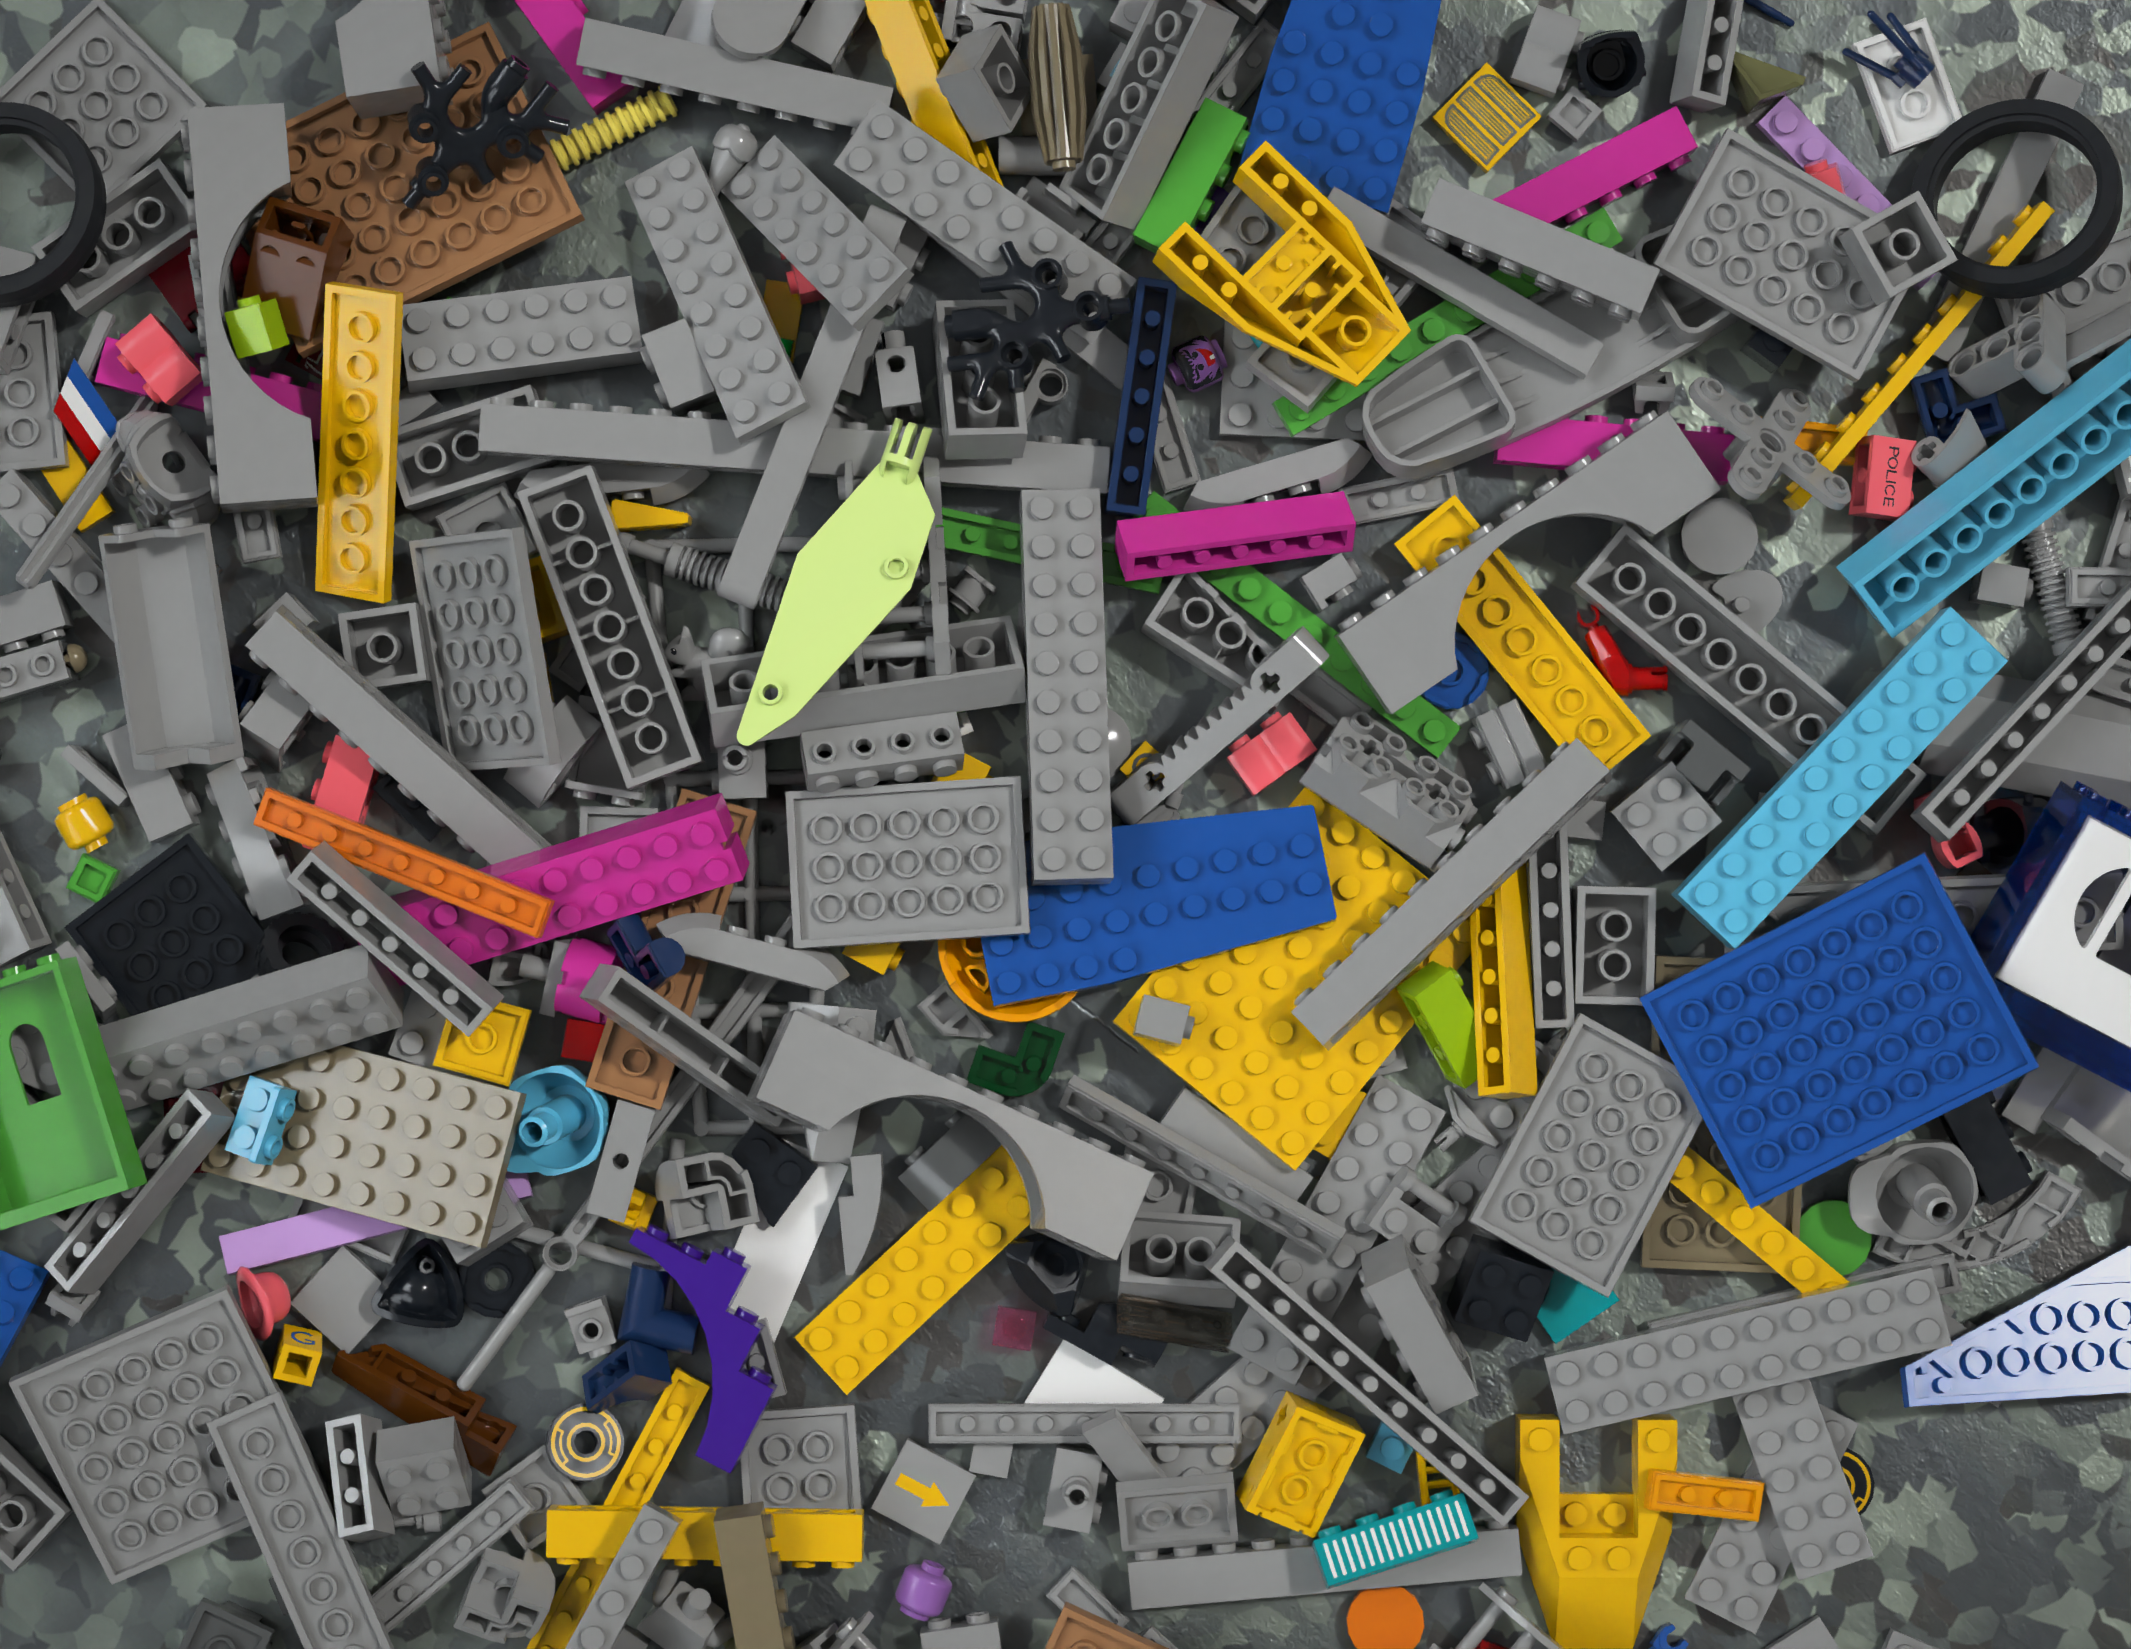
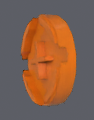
[1346,1586,1424,1649]

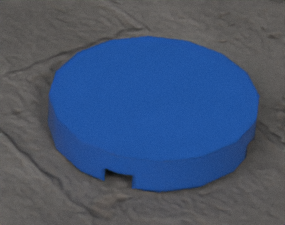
[1420,632,1490,709]

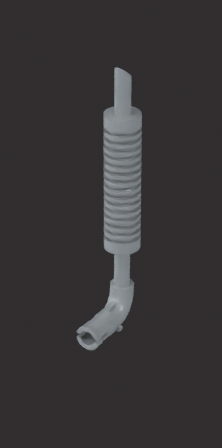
[2021,516,2091,692]
[620,532,789,612]

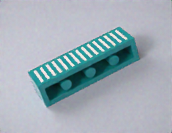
[1312,1489,1479,1590]

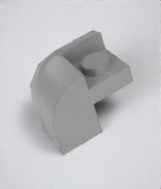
[655,1152,760,1239]
[453,1547,555,1644]

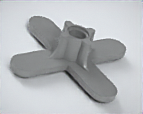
[1688,377,1851,510]

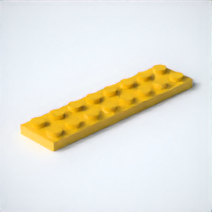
[315,281,403,604]
[1393,494,1651,770]
[794,1145,1030,1395]

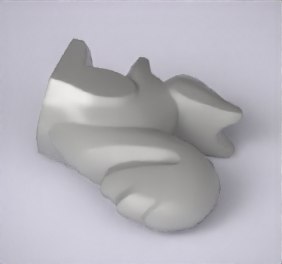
[664,626,752,701]

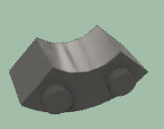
[898,1110,1002,1212]

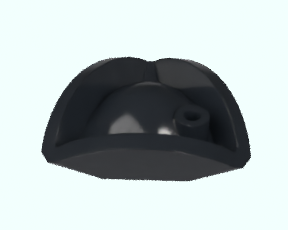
[1006,1233,1090,1316]
[371,1238,464,1328]

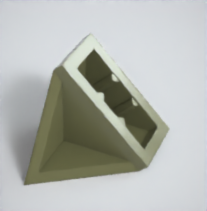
[1730,52,1806,115]

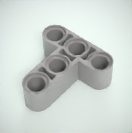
[1948,293,2067,399]

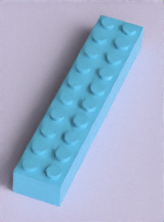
[1836,339,2131,638]
[1671,606,2008,949]

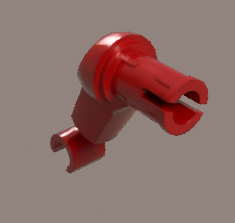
[1575,605,1668,697]

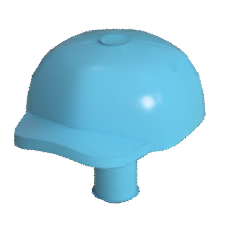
[507,1065,610,1176]

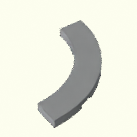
[1870,1170,2083,1270]

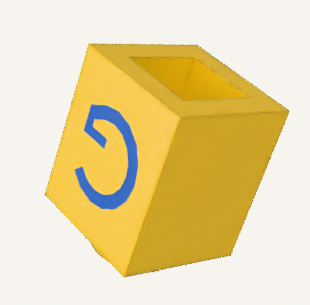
[273,1323,322,1387]

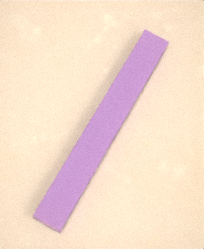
[219,1171,534,1275]

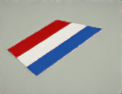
[53,358,118,466]

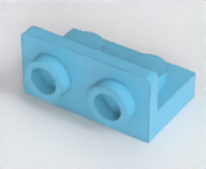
[224,1075,297,1165]

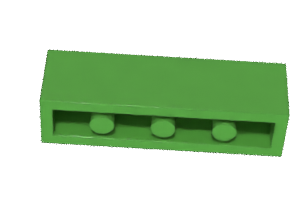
[1133,97,1250,254]

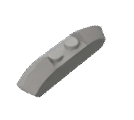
[1182,438,1372,512]
[514,463,710,505]
[656,913,850,992]

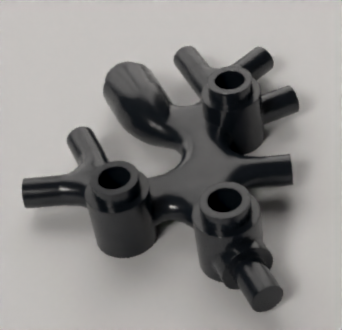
[402,55,570,210]
[944,241,1131,401]

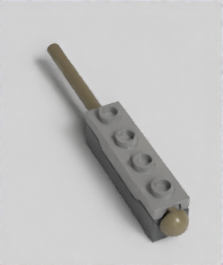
[0,640,88,704]

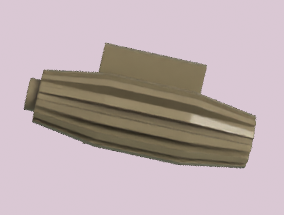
[1021,2,1098,172]

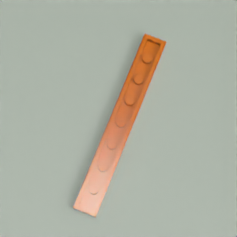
[253,787,555,938]

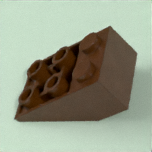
[242,196,354,342]

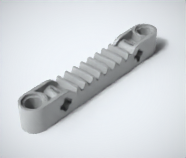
[1111,626,1330,825]

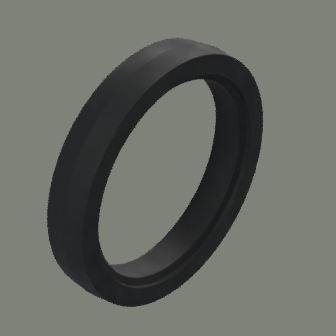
[1911,99,2123,299]
[0,102,106,308]

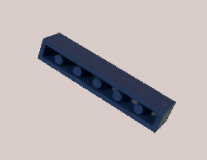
[1104,277,1177,518]

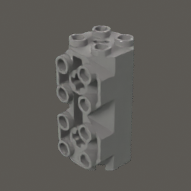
[1298,712,1478,873]

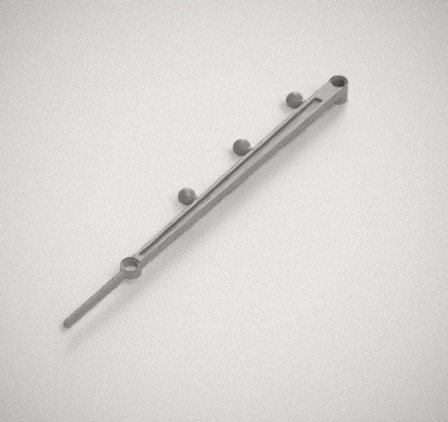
[457,776,925,1391]

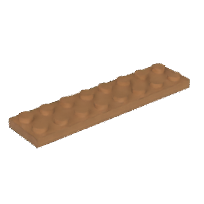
[585,788,757,1110]

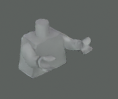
[637,1559,734,1649]

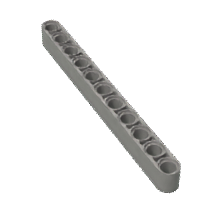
[717,204,908,610]

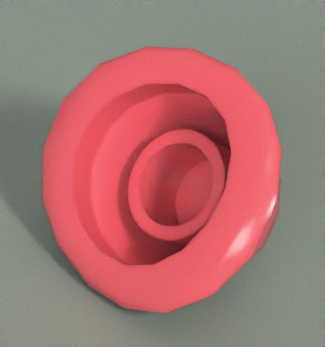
[236,1266,291,1341]

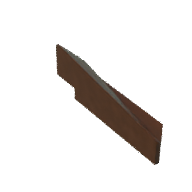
[332,1343,517,1476]

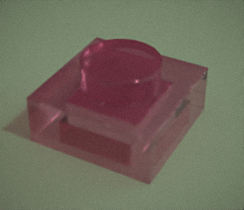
[992,1305,1037,1351]

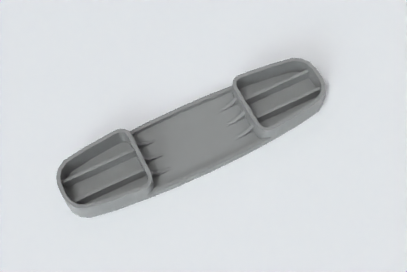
[1362,224,1742,480]

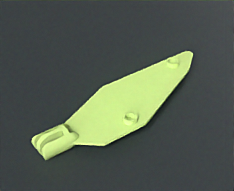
[737,418,935,746]

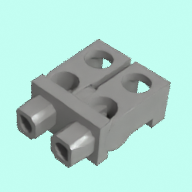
[934,0,1029,54]

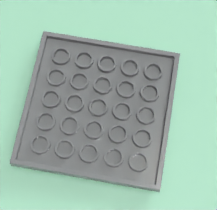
[8,1284,328,1585]

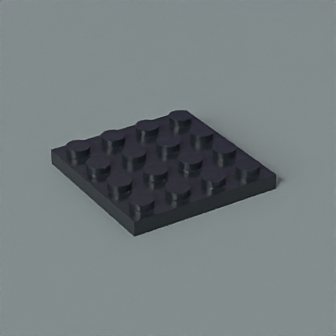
[64,833,285,1016]

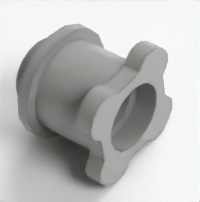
[948,565,997,615]

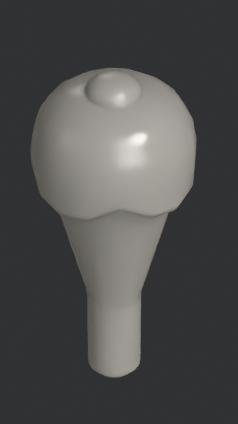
[708,123,757,197]

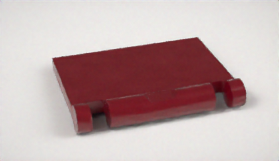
[149,243,250,334]

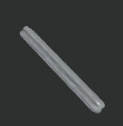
[16,396,158,590]

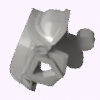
[112,409,221,528]

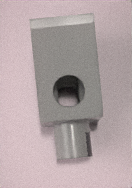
[875,330,926,426]

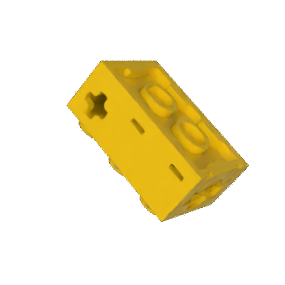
[1235,1391,1366,1538]

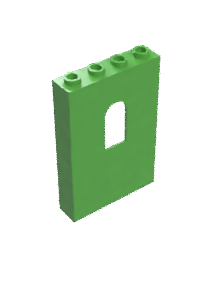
[0,953,148,1231]

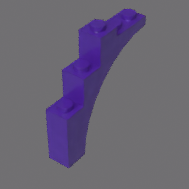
[629,1224,778,1473]

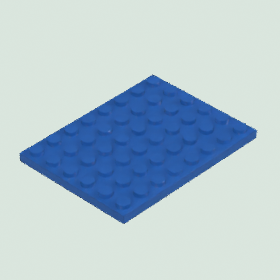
[1639,852,2039,1209]

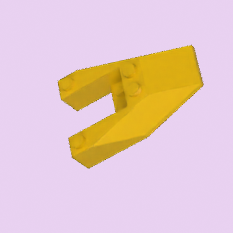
[1152,141,1411,387]
[1515,1414,1677,1649]

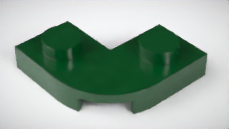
[966,1021,1065,1097]

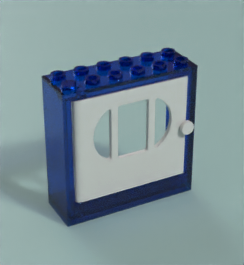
[1970,781,2131,1092]

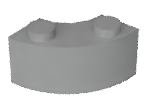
[503,695,602,808]

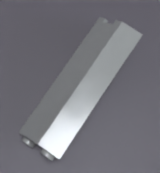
[98,517,244,771]
[1917,674,2131,812]

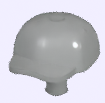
[1848,1139,1979,1245]

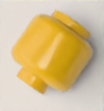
[54,793,114,853]

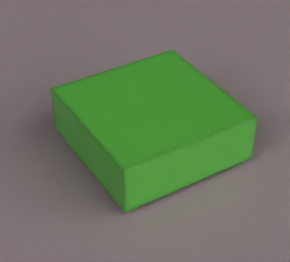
[66,853,121,903]

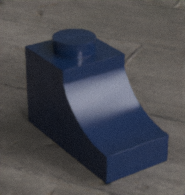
[582,1340,672,1413]

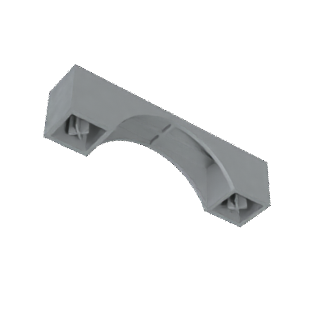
[335,0,454,119]
[180,103,318,514]
[1334,410,1721,714]
[746,1007,1154,1261]

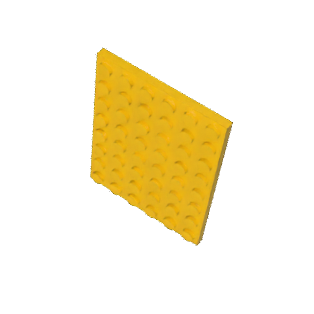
[1113,787,1471,1171]

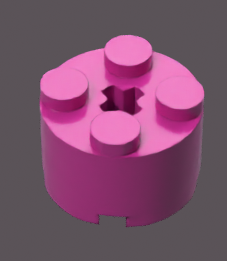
[554,937,624,1024]

